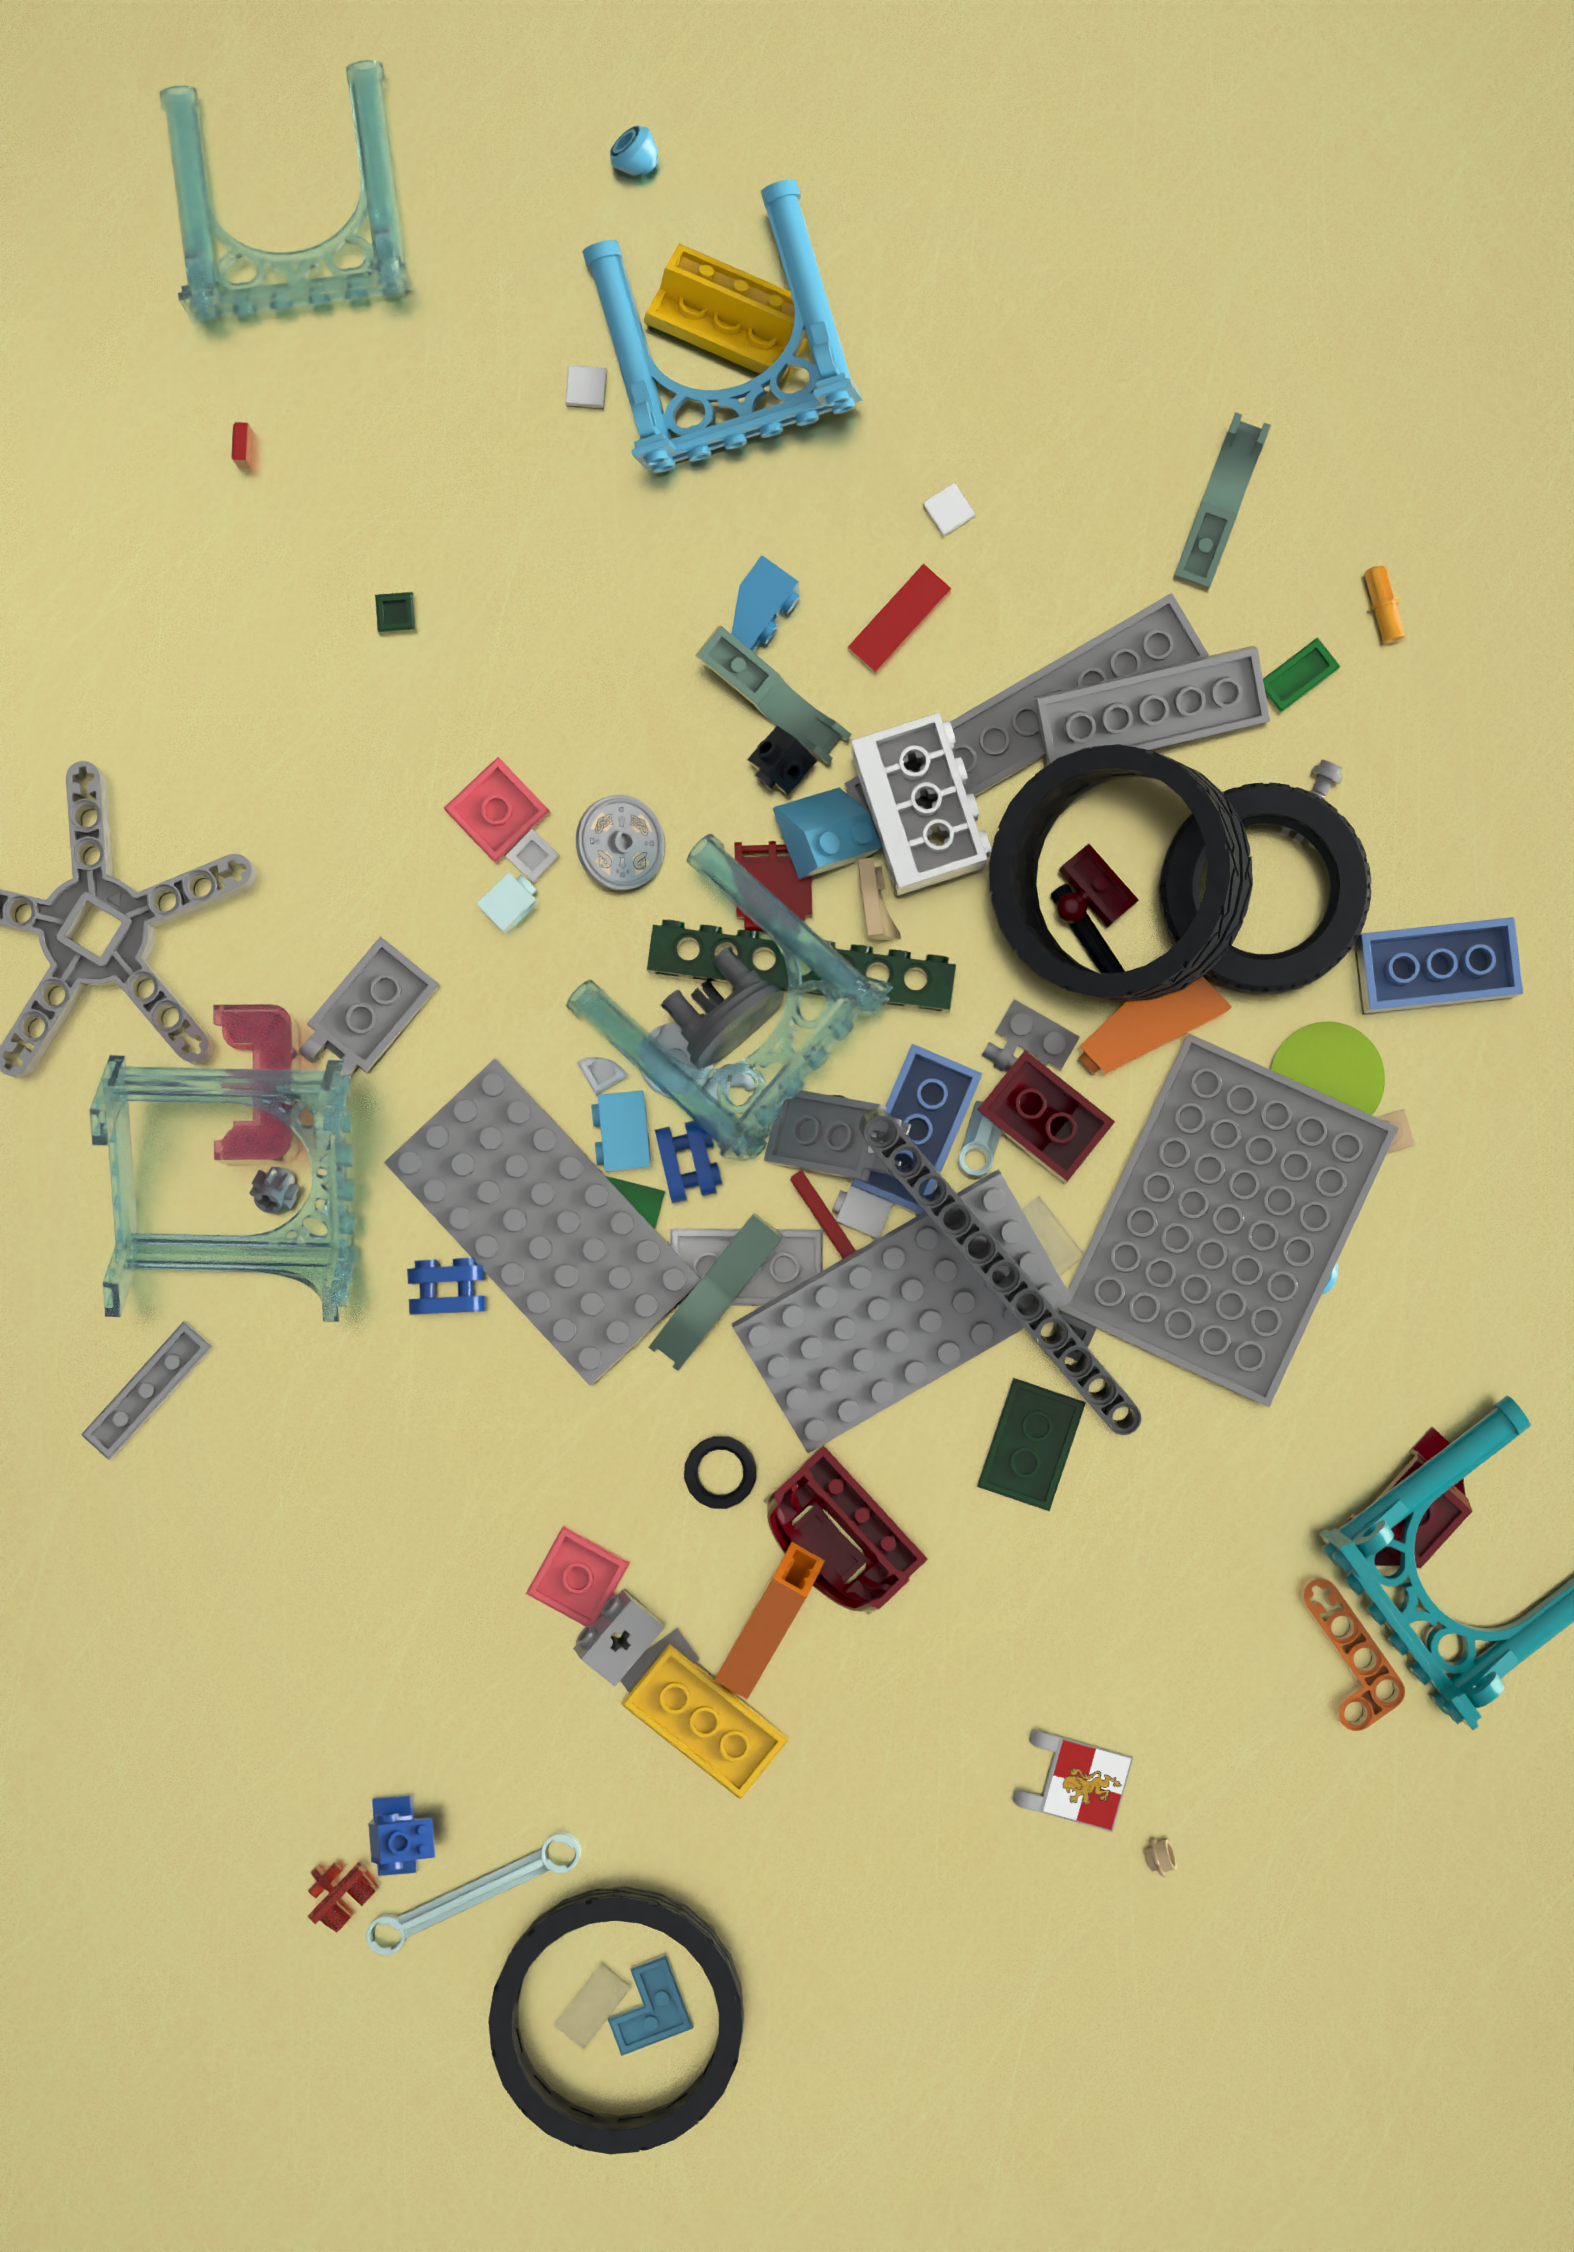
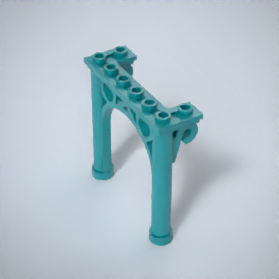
[1319,1395,1574,1730]

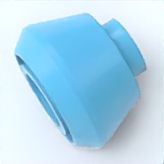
[610,126,658,176]

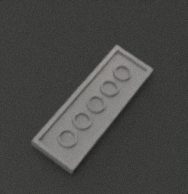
[1034,646,1270,765]

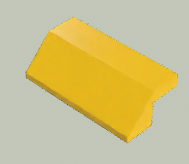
[643,243,795,383]

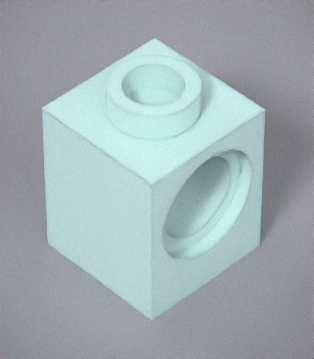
[477,872,538,935]

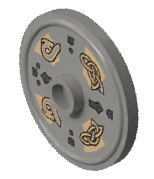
[576,795,665,890]

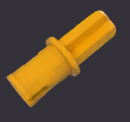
[1364,566,1406,643]

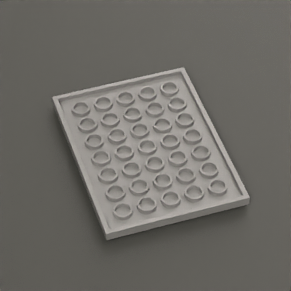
[1059,1033,1399,1408]

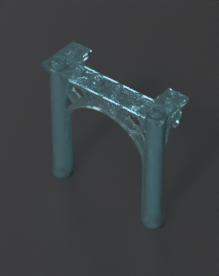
[159,60,414,323]
[566,834,893,1160]

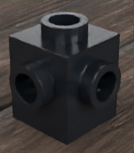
[747,726,818,795]

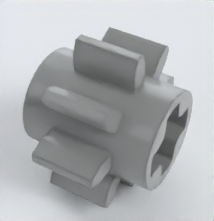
[249,1167,300,1214]

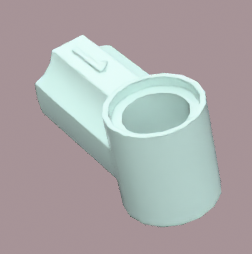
[957,1101,1002,1179]

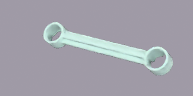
[366,1832,581,1956]

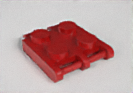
[734,841,813,931]

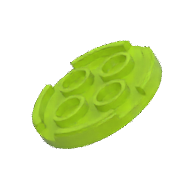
[1271,1022,1385,1115]

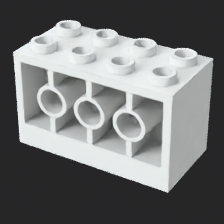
[850,713,992,896]

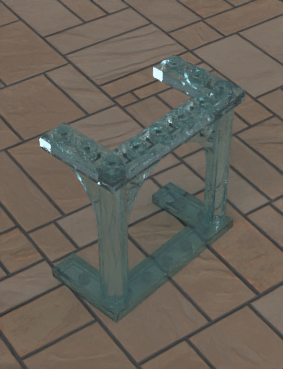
[90,1055,358,1322]

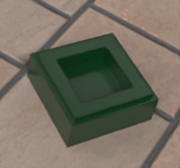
[375,592,417,634]

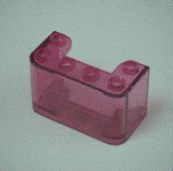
[213,1004,299,1164]

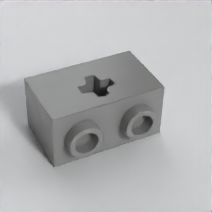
[573,1590,665,1686]

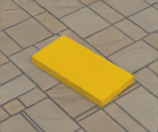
[621,1643,789,1800]

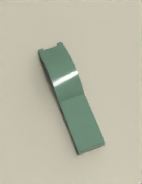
[1174,412,1271,588]
[695,626,852,764]
[648,1213,784,1371]

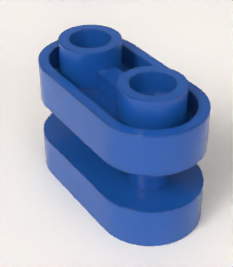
[655,1119,722,1204]
[407,1258,486,1315]

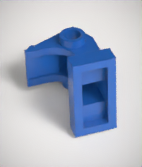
[368,1794,435,1876]

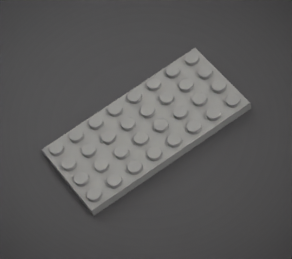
[384,1059,701,1386]
[732,1169,1073,1453]

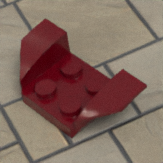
[1338,1427,1473,1569]

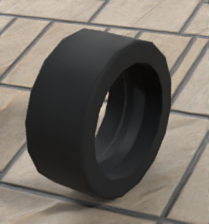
[684,1436,757,1509]

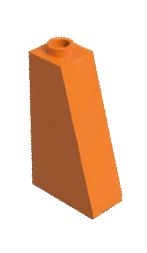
[1077,976,1232,1076]
[714,1542,825,1699]

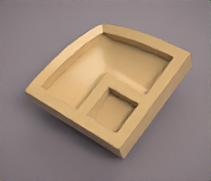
[858,857,901,940]

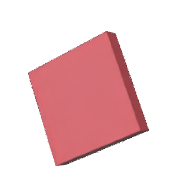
[443,757,551,864]
[526,1526,630,1627]

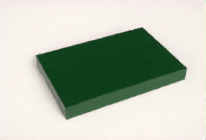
[977,1378,1086,1511]

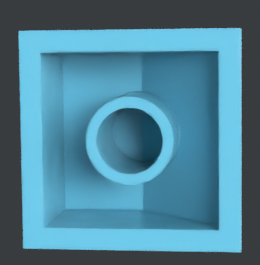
[772,787,882,880]

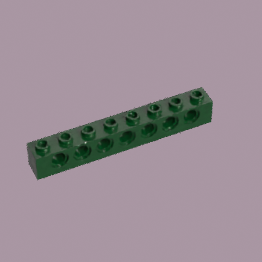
[647,920,956,1013]

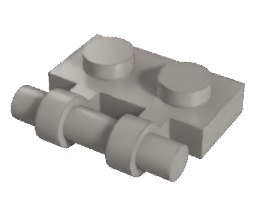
[982,999,1080,1071]

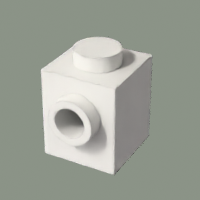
[832,1185,893,1239]

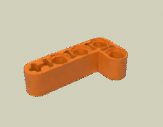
[1299,1576,1405,1731]

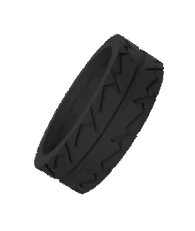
[989,744,1253,1002]
[488,1886,745,2155]

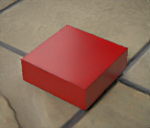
[231,422,253,468]

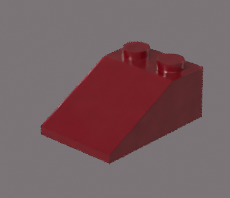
[977,1050,1115,1184]

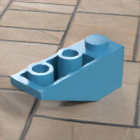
[731,555,801,652]

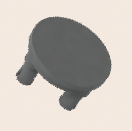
[660,947,784,1069]

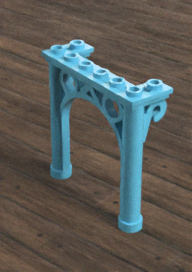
[582,179,863,473]

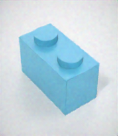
[591,1090,652,1173]

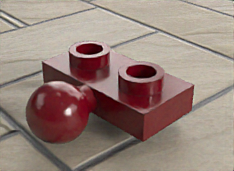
[1056,843,1139,927]

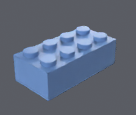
[1356,917,1523,1014]
[852,1044,983,1215]

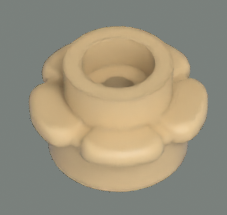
[1145,1839,1177,1877]

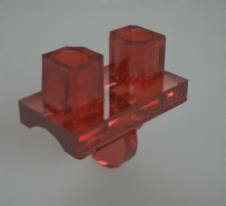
[307,1861,377,1933]

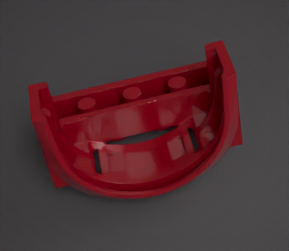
[764,1445,928,1615]

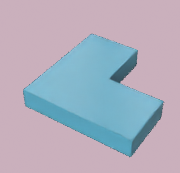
[608,1954,694,2056]

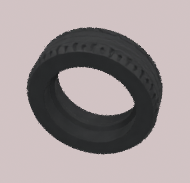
[1159,782,1372,994]

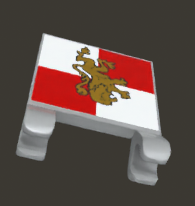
[1013,1729,1133,1832]

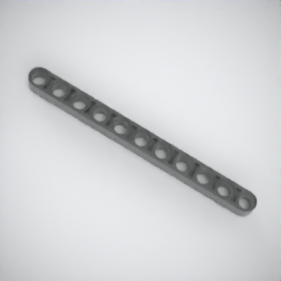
[859,1108,1142,1435]

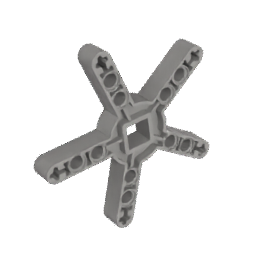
[0,761,257,1079]

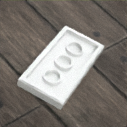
[670,1228,823,1306]

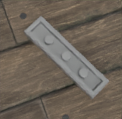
[81,1321,214,1460]

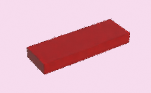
[847,563,952,674]
[790,1169,856,1259]

